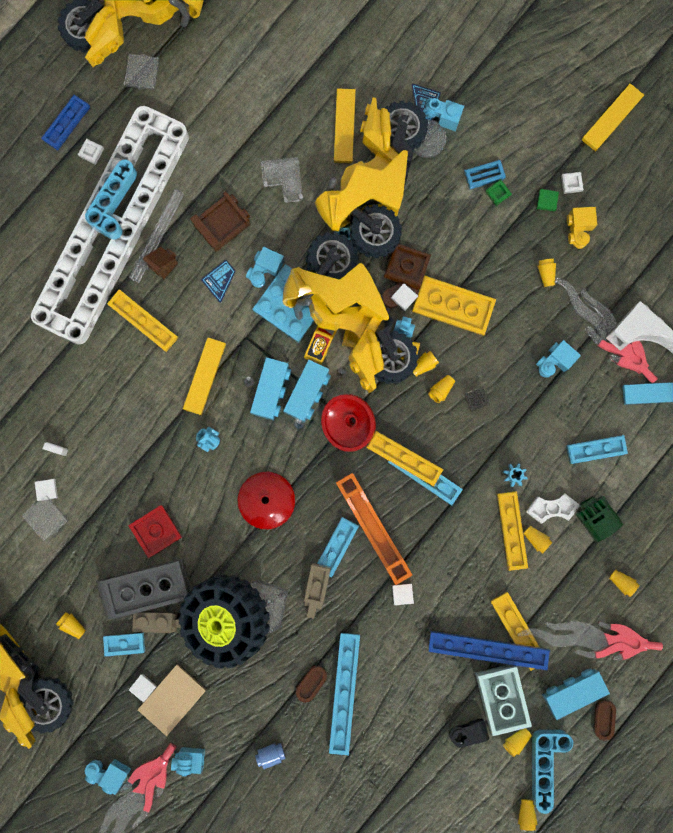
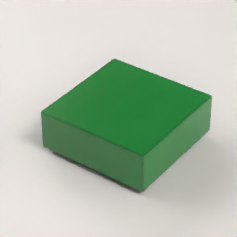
[485,179,512,206]
[537,189,559,212]

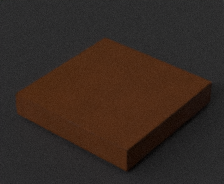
[384,244,431,289]

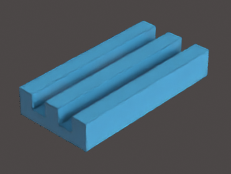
[464,160,506,190]

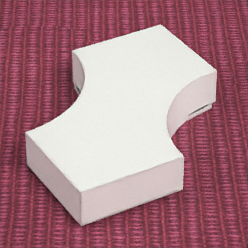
[526,493,580,524]

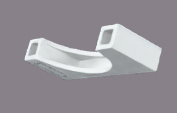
[606,301,673,354]

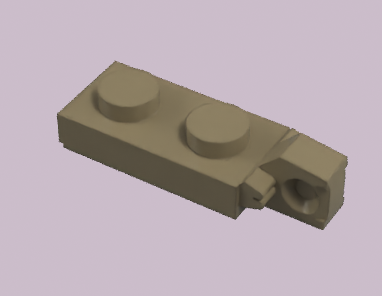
[304,563,331,619]
[132,612,181,633]

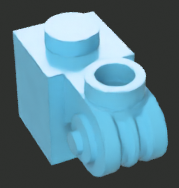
[423,98,464,132]
[246,246,285,288]
[536,340,581,378]
[171,747,205,776]
[85,759,131,795]

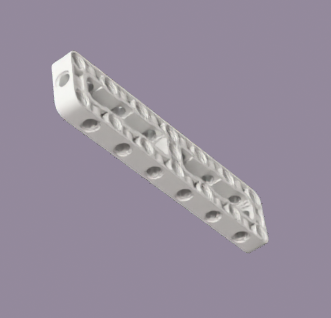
[31,106,189,344]

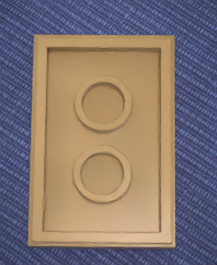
[138,664,207,736]

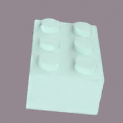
[475,664,532,736]

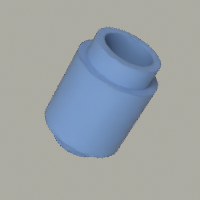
[255,743,286,769]

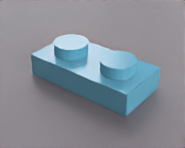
[103,632,145,656]

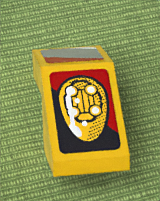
[304,326,337,365]

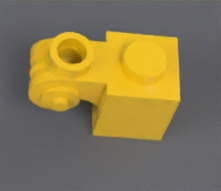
[567,207,597,249]

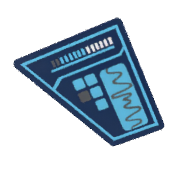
[412,84,441,122]
[201,260,236,303]

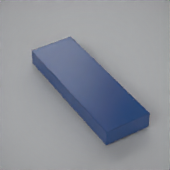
[41,95,90,151]

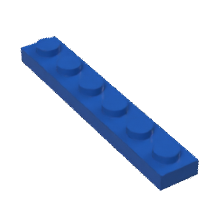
[428,631,550,670]

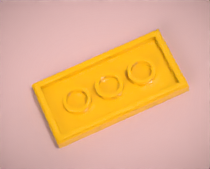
[412,276,496,336]

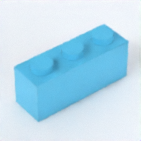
[250,357,291,421]
[284,360,331,423]
[542,668,610,720]

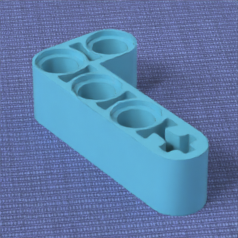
[85,160,137,240]
[532,729,573,814]

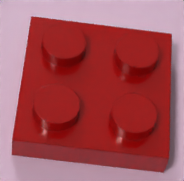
[128,505,183,559]

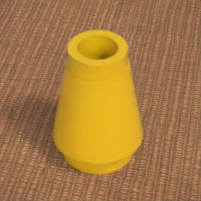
[537,259,556,287]
[413,351,439,377]
[428,375,455,403]
[523,526,553,554]
[609,569,640,597]
[56,612,86,639]
[503,728,532,757]
[518,799,538,831]

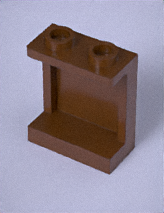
[190,191,251,252]

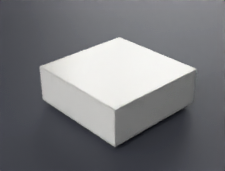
[78,139,104,165]
[561,172,584,194]
[391,284,418,311]
[43,442,68,456]
[35,479,58,501]
[392,584,414,605]
[129,674,157,702]

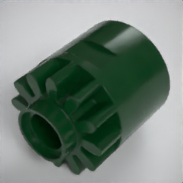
[576,496,624,543]

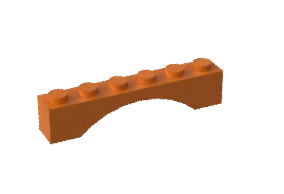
[336,473,412,585]

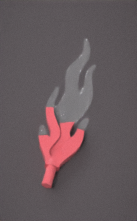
[555,278,658,383]
[517,621,663,661]
[99,743,177,833]

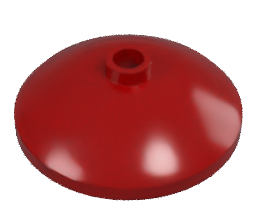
[321,394,376,452]
[238,472,295,529]

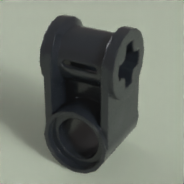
[449,719,490,748]

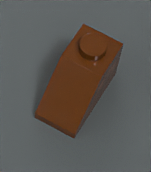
[143,247,178,280]

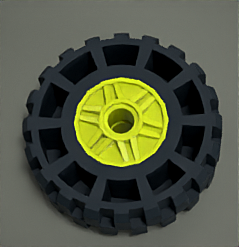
[179,574,270,669]

